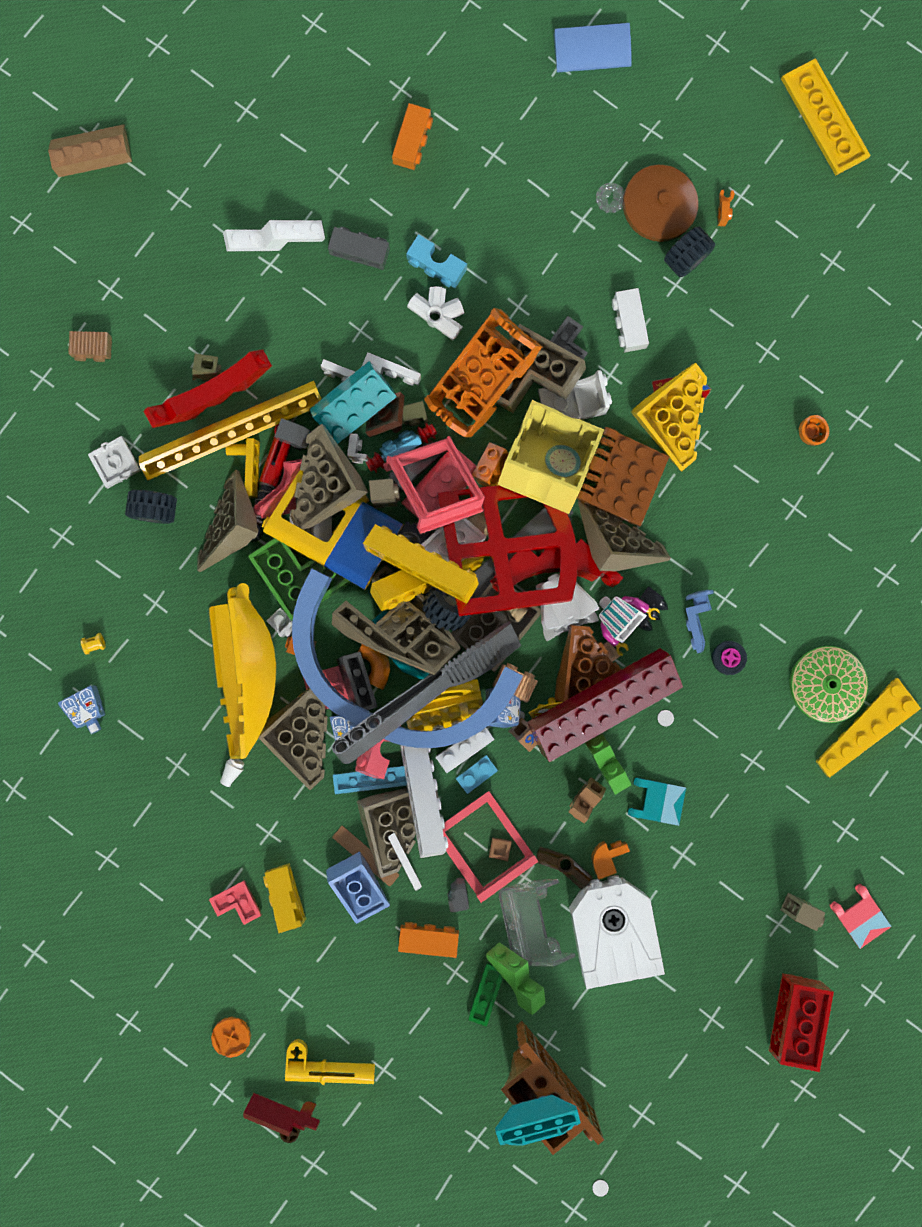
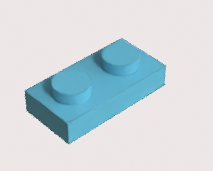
[456,755,498,794]

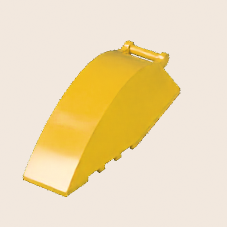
[209,583,276,759]

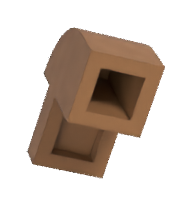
[569,778,606,823]

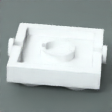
[88,436,141,488]

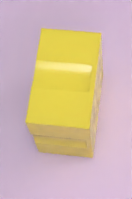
[497,400,604,514]

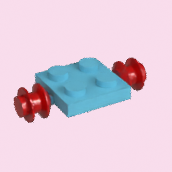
[365,422,437,473]

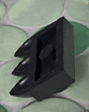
[637,586,668,631]

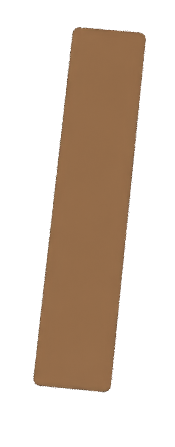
[333,826,399,886]

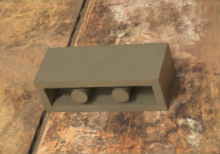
[369,479,401,508]
[780,893,825,931]

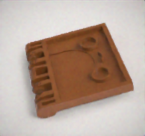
[576,427,669,527]

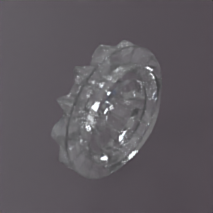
[596,183,624,213]

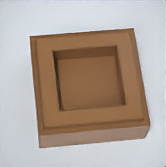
[489,837,511,861]

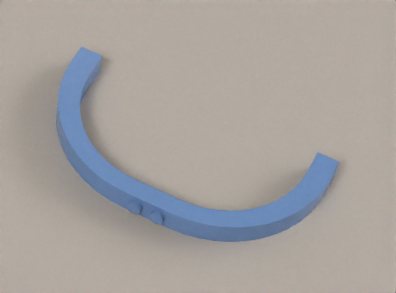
[292,569,523,748]

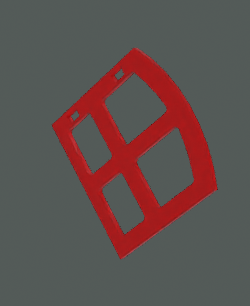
[437,485,578,616]

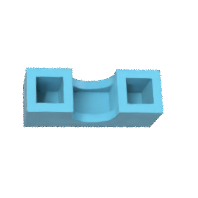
[406,234,467,288]

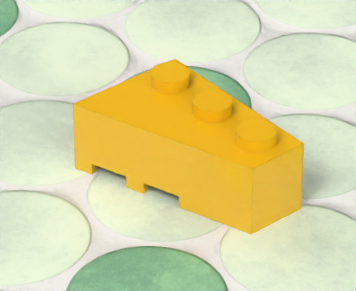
[263,863,306,933]

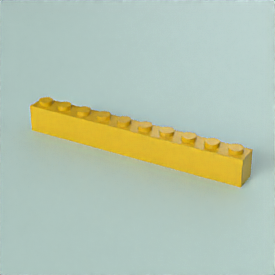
[139,381,322,480]

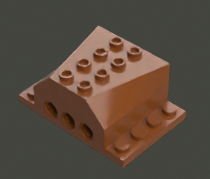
[501,1020,604,1155]

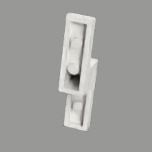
[223,220,325,251]
[321,353,421,385]

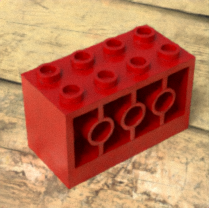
[769,973,834,1072]

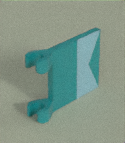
[628,778,686,826]

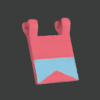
[830,884,891,949]

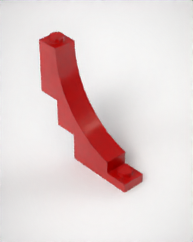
[143,349,272,428]
[490,539,623,592]

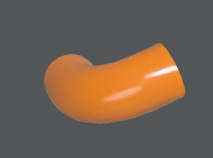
[358,644,390,690]

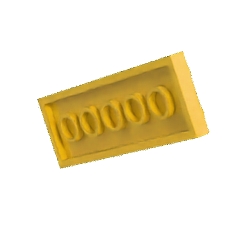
[781,58,871,176]

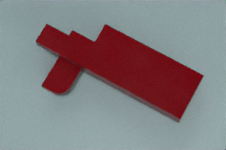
[243,1093,320,1137]

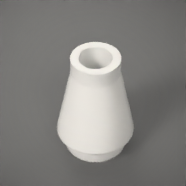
[220,759,244,787]

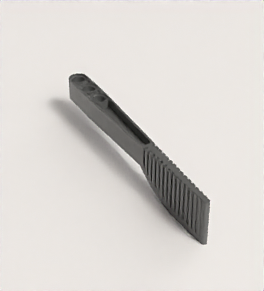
[332,621,521,764]

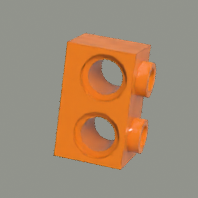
[472,442,509,487]

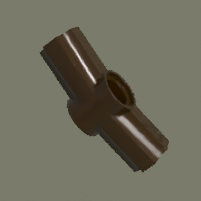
[536,846,592,890]

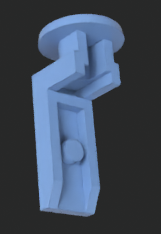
[686,590,714,653]

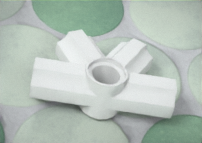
[407,286,464,341]

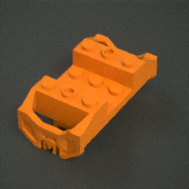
[424,308,542,437]

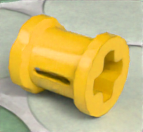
[81,633,106,655]

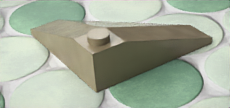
[290,424,368,531]
[197,470,258,572]
[578,500,671,571]
[259,687,327,790]
[357,788,439,878]

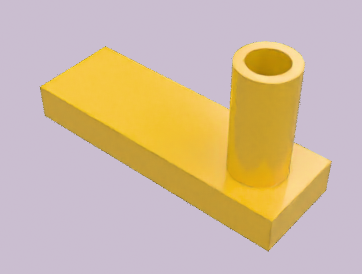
[225,438,260,498]

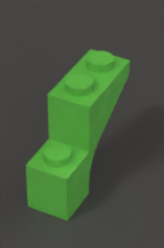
[584,733,631,794]
[486,942,545,1015]

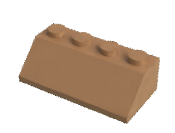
[48,125,132,177]

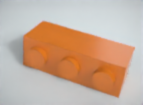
[392,103,433,170]
[398,922,459,958]

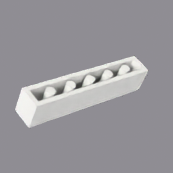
[400,745,448,858]

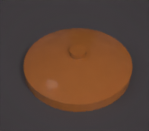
[623,165,698,242]

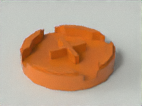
[211,1017,251,1058]

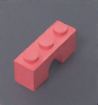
[355,725,401,779]

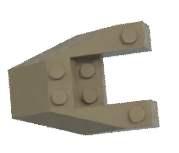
[332,565,461,675]

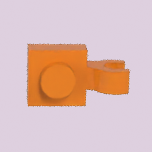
[718,190,735,226]

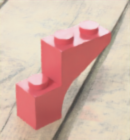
[253,459,302,518]

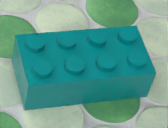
[310,361,397,444]

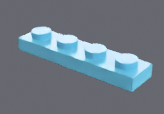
[333,766,407,794]

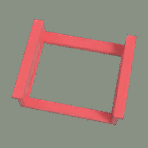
[383,436,485,534]
[442,791,538,903]

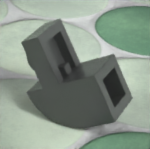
[275,418,312,451]

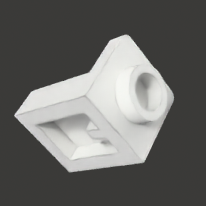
[347,434,368,464]
[267,608,293,637]

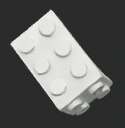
[538,370,612,420]

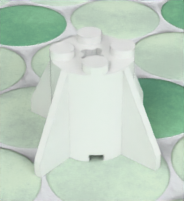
[536,574,599,641]

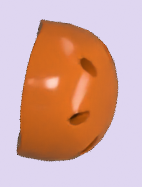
[798,415,829,446]

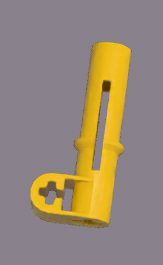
[285,1039,375,1085]

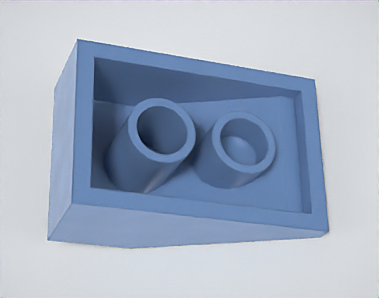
[326,852,390,924]

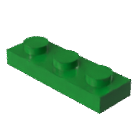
[468,962,503,1027]

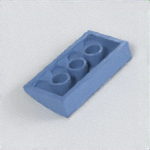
[554,23,631,72]

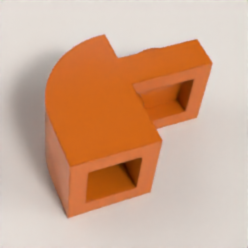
[591,840,630,879]

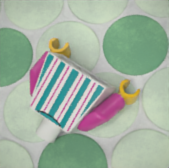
[599,596,660,656]

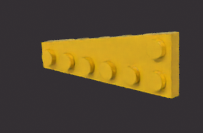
[816,678,921,778]

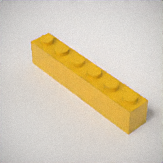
[363,524,479,604]
[370,556,484,611]

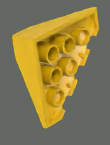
[630,363,707,472]

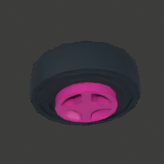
[712,641,747,675]

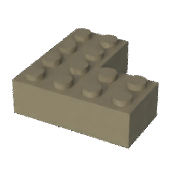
[496,324,586,413]

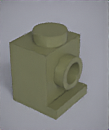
[192,353,221,380]
[402,401,428,426]

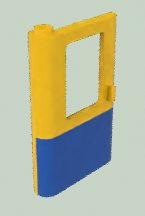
[262,470,404,589]

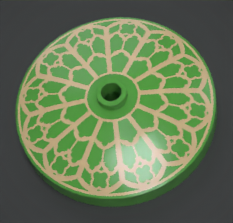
[789,646,868,723]

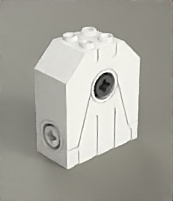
[569,875,665,989]

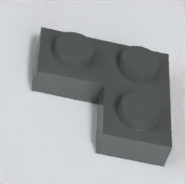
[550,316,588,360]

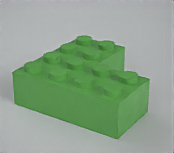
[248,538,352,621]

